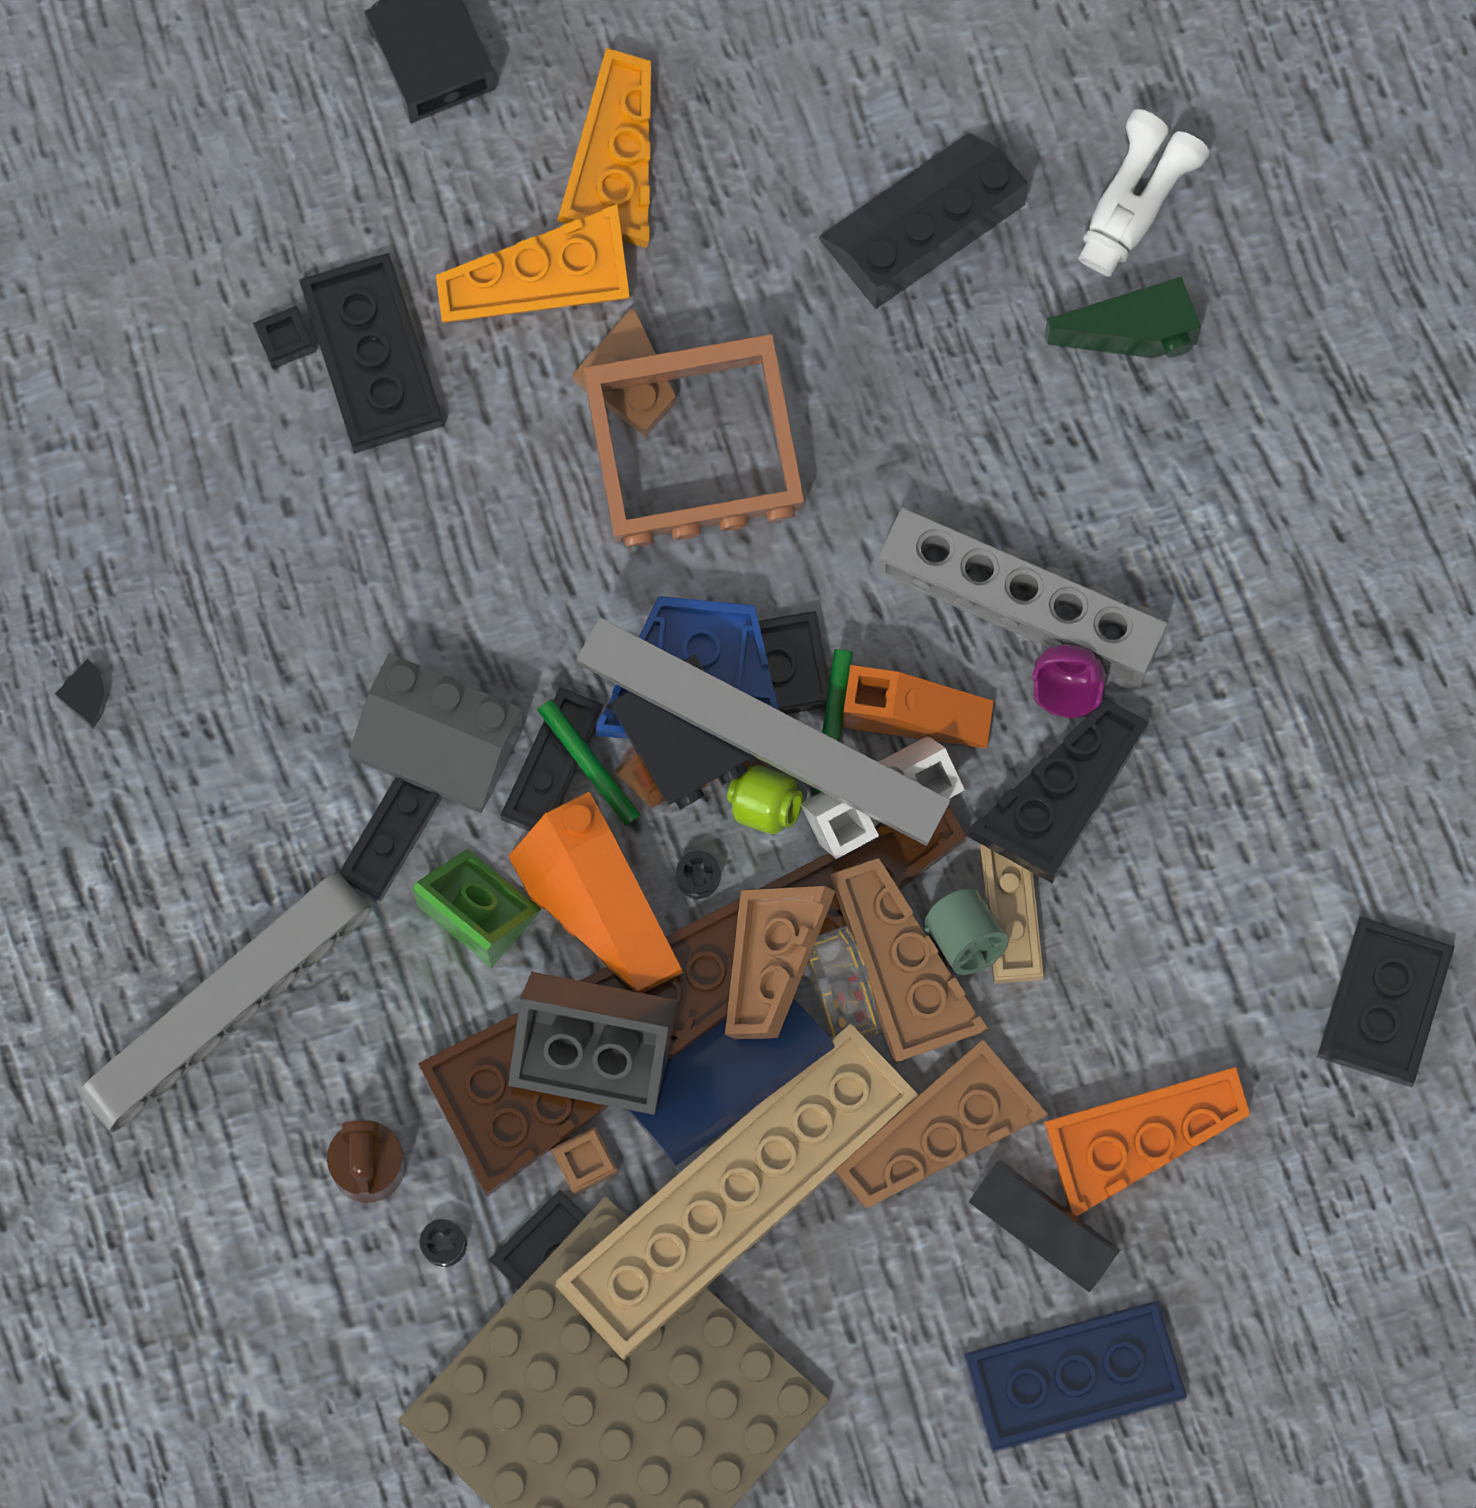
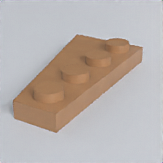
[834,1039,1048,1209]

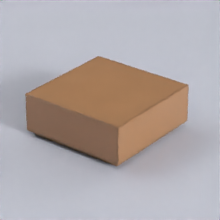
[551,1127,618,1196]

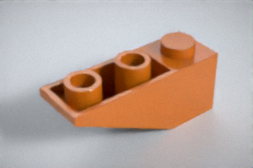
[843,665,994,749]

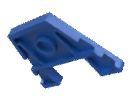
[596,596,779,739]

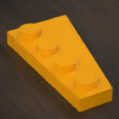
[557,48,651,248]
[436,204,630,323]

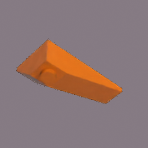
[508,792,683,993]

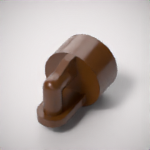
[327,1120,406,1203]

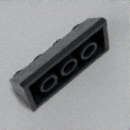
[819,133,1028,309]

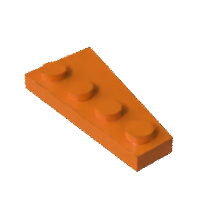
[1043,1067,1250,1217]

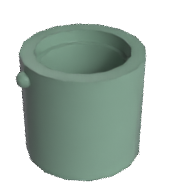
[924,888,1009,975]

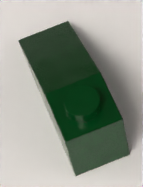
[1044,276,1201,358]

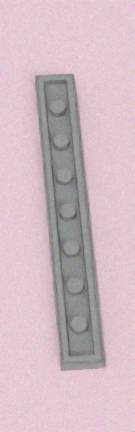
[576,617,950,846]

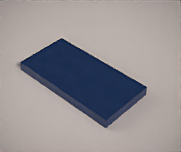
[626,998,835,1166]
[964,1300,1187,1454]

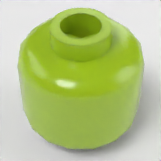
[727,764,803,835]

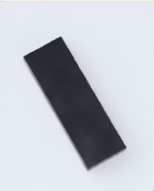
[500,687,605,831]
[339,777,443,901]
[968,1160,1121,1293]

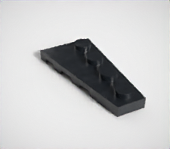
[967,699,1149,883]

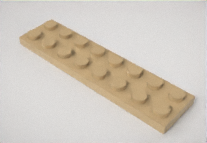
[555,1023,919,1360]

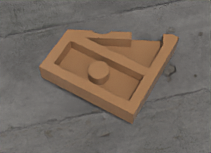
[572,309,676,437]

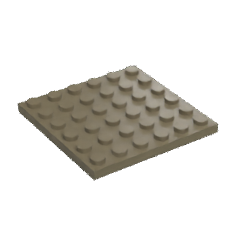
[398,1196,829,1508]

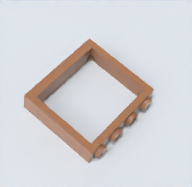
[583,334,804,548]

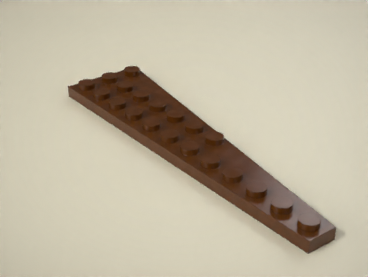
[418,804,966,1197]

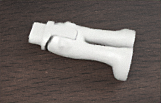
[1078,109,1210,276]

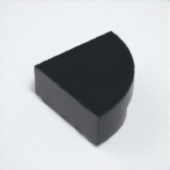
[55,659,105,729]

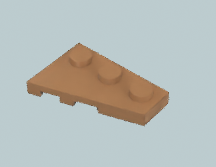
[725,886,836,1039]

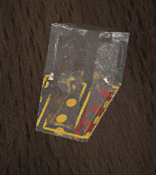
[807,926,881,1040]

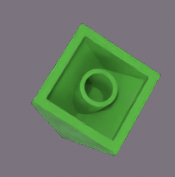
[413,848,541,968]

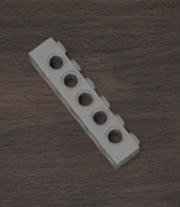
[877,508,1167,688]

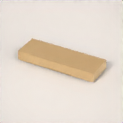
[979,843,1044,984]

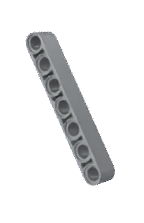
[78,872,371,1132]

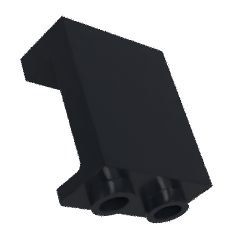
[364,0,496,124]
[606,654,754,810]

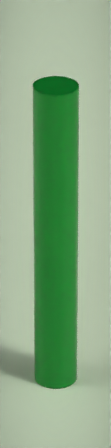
[813,649,853,794]
[537,698,641,826]

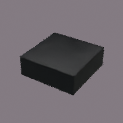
[253,305,316,369]

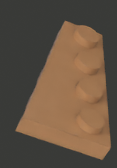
[829,858,989,1063]

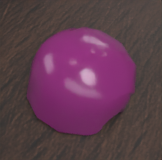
[1031,644,1105,719]

